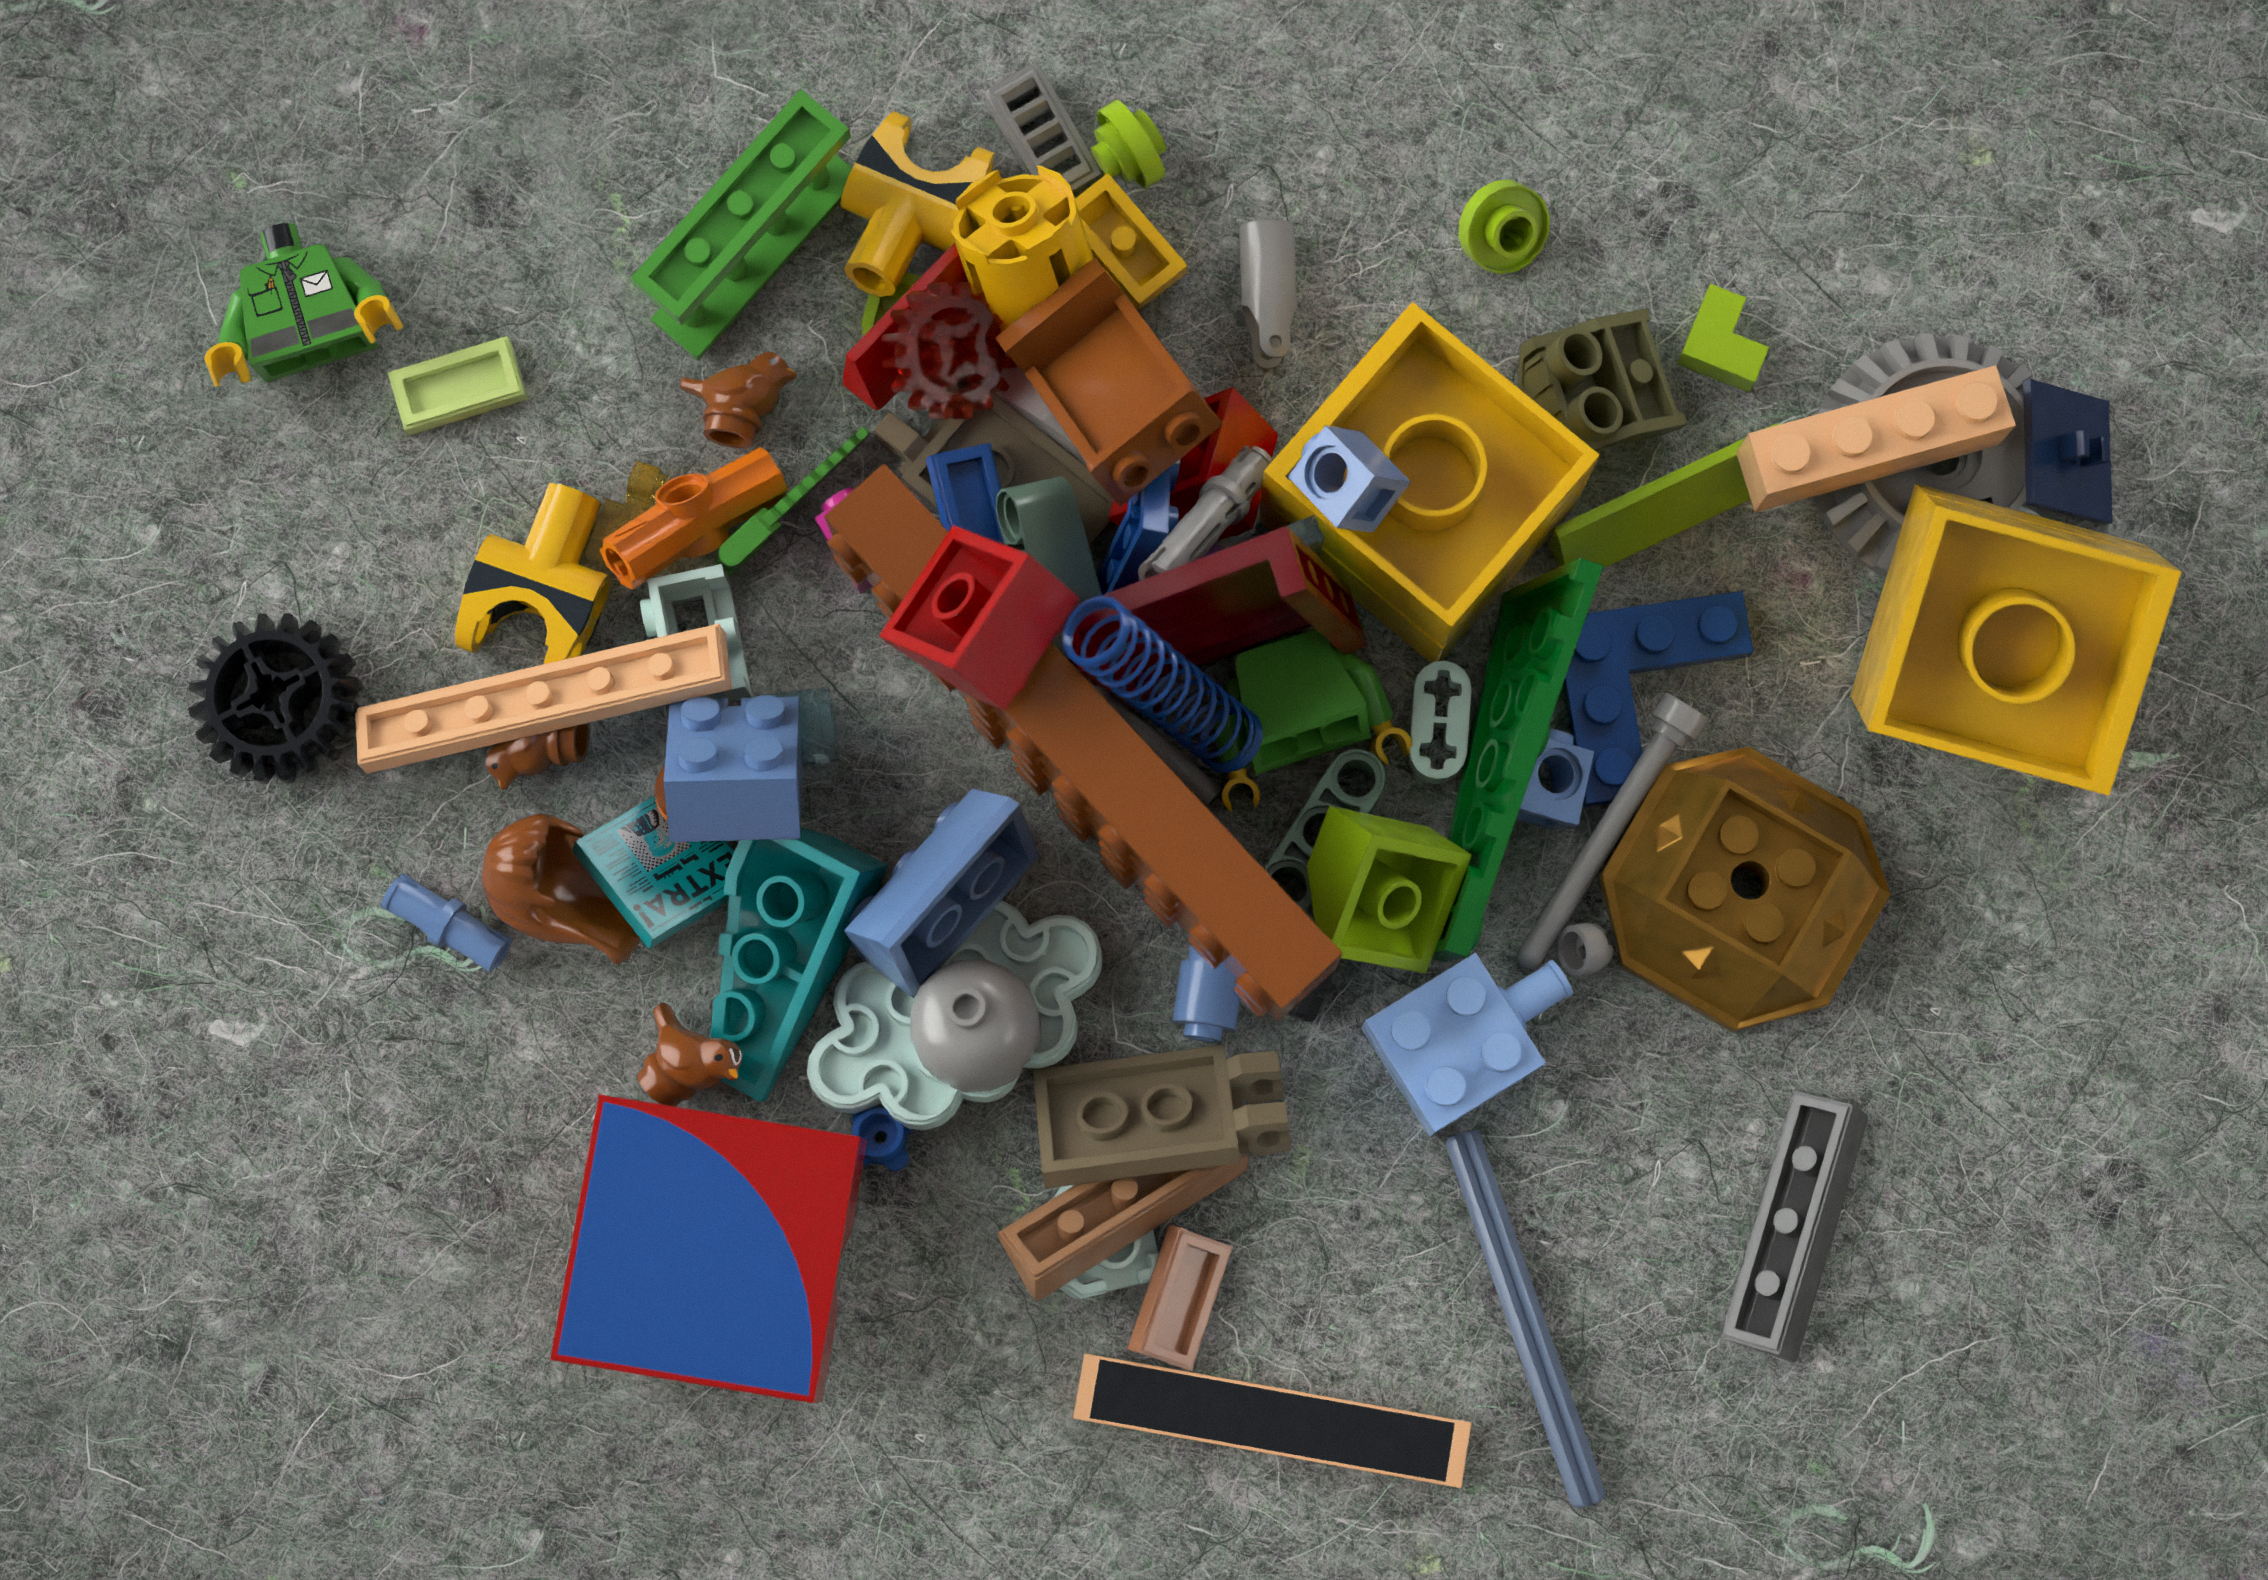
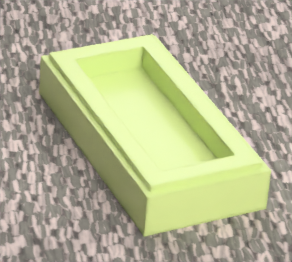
[388,336,528,436]

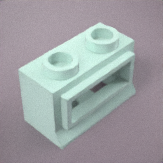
[640,564,752,701]

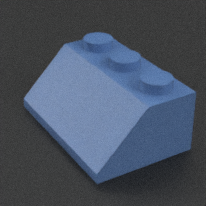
[844,789,1039,998]

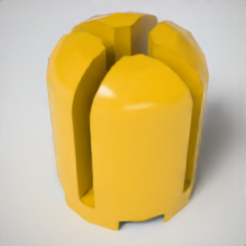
[951,166,1093,337]

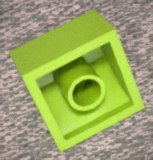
[1307,806,1472,974]

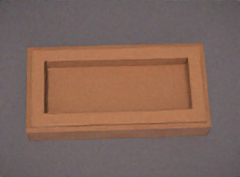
[1127,1224,1232,1371]

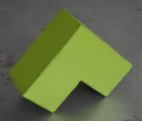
[1677,283,1769,393]

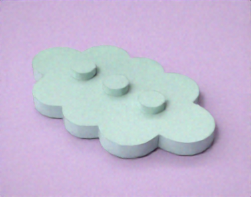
[807,900,1103,1130]

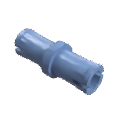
[381,873,513,972]

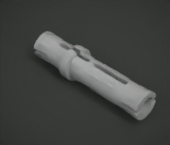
[1138,445,1273,581]

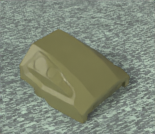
[1518,308,1688,451]

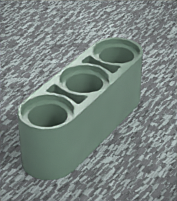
[996,476,1102,656]
[1264,749,1385,913]

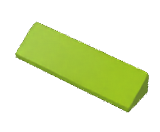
[1548,423,1783,568]

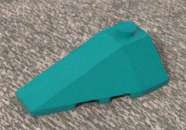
[710,827,889,1102]

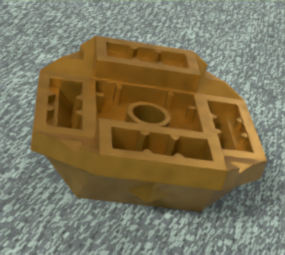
[1599,746,1891,1032]

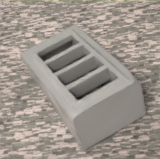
[984,62,1102,194]

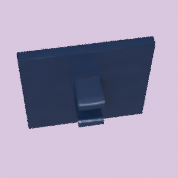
[2023,379,2113,525]

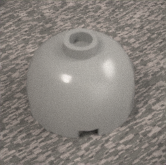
[910,959,1040,1093]

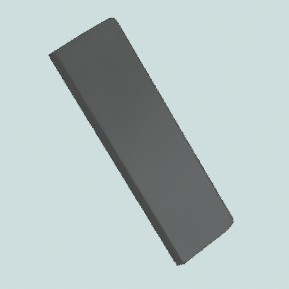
[1720,1090,1868,1362]

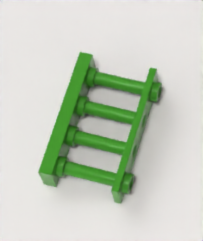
[630,89,852,361]

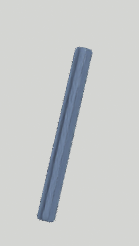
[1446,1130,1606,1508]

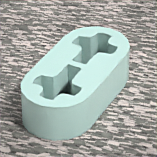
[1408,661,1471,784]

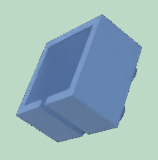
[664,695,803,842]

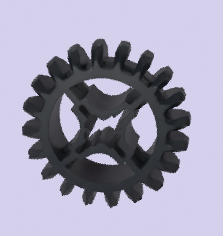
[188,613,363,784]

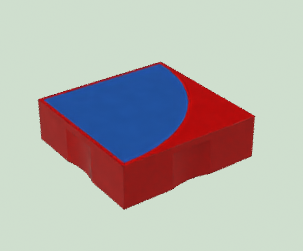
[550,1094,867,1403]

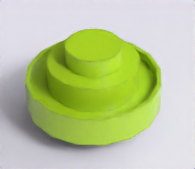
[1091,99,1167,189]
[1458,179,1550,274]

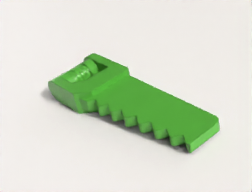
[714,426,870,576]

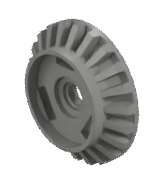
[1813,333,2056,577]

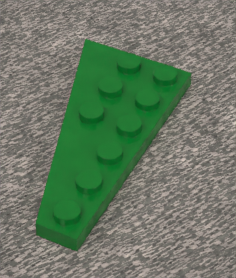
[1432,558,1604,962]

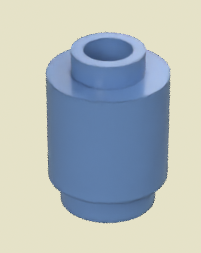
[1172,946,1240,1043]

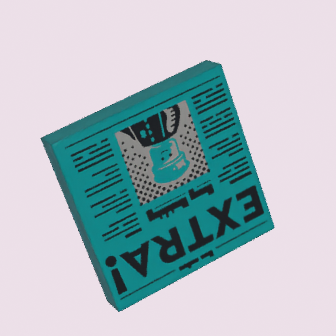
[572,795,734,949]

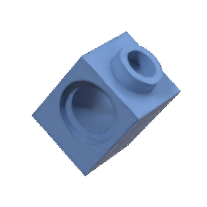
[1288,425,1411,533]
[1516,729,1594,830]

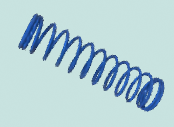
[1062,596,1263,773]

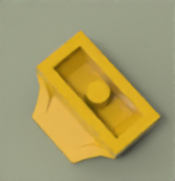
[1075,173,1188,309]

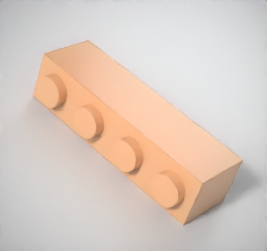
[1736,365,2016,512]

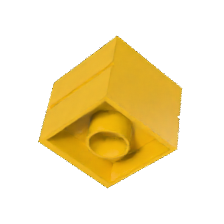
[1259,301,1600,663]
[1850,483,2182,796]

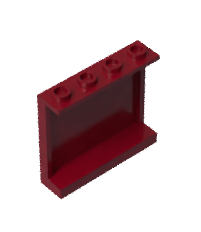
[1061,526,1368,720]

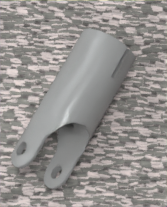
[1239,219,1297,370]

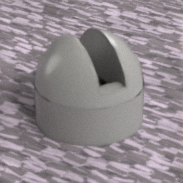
[1557,923,1614,976]

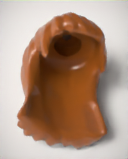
[482,814,640,965]

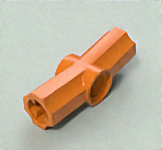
[600,447,788,590]

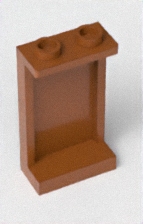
[995,257,1223,506]

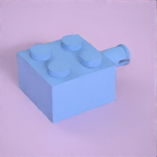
[1361,952,1574,1137]

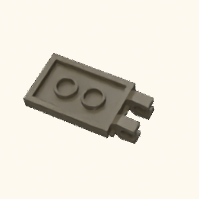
[874,364,1114,548]
[1033,1044,1291,1189]

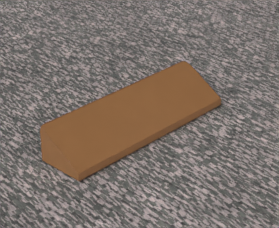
[998,1156,1249,1301]

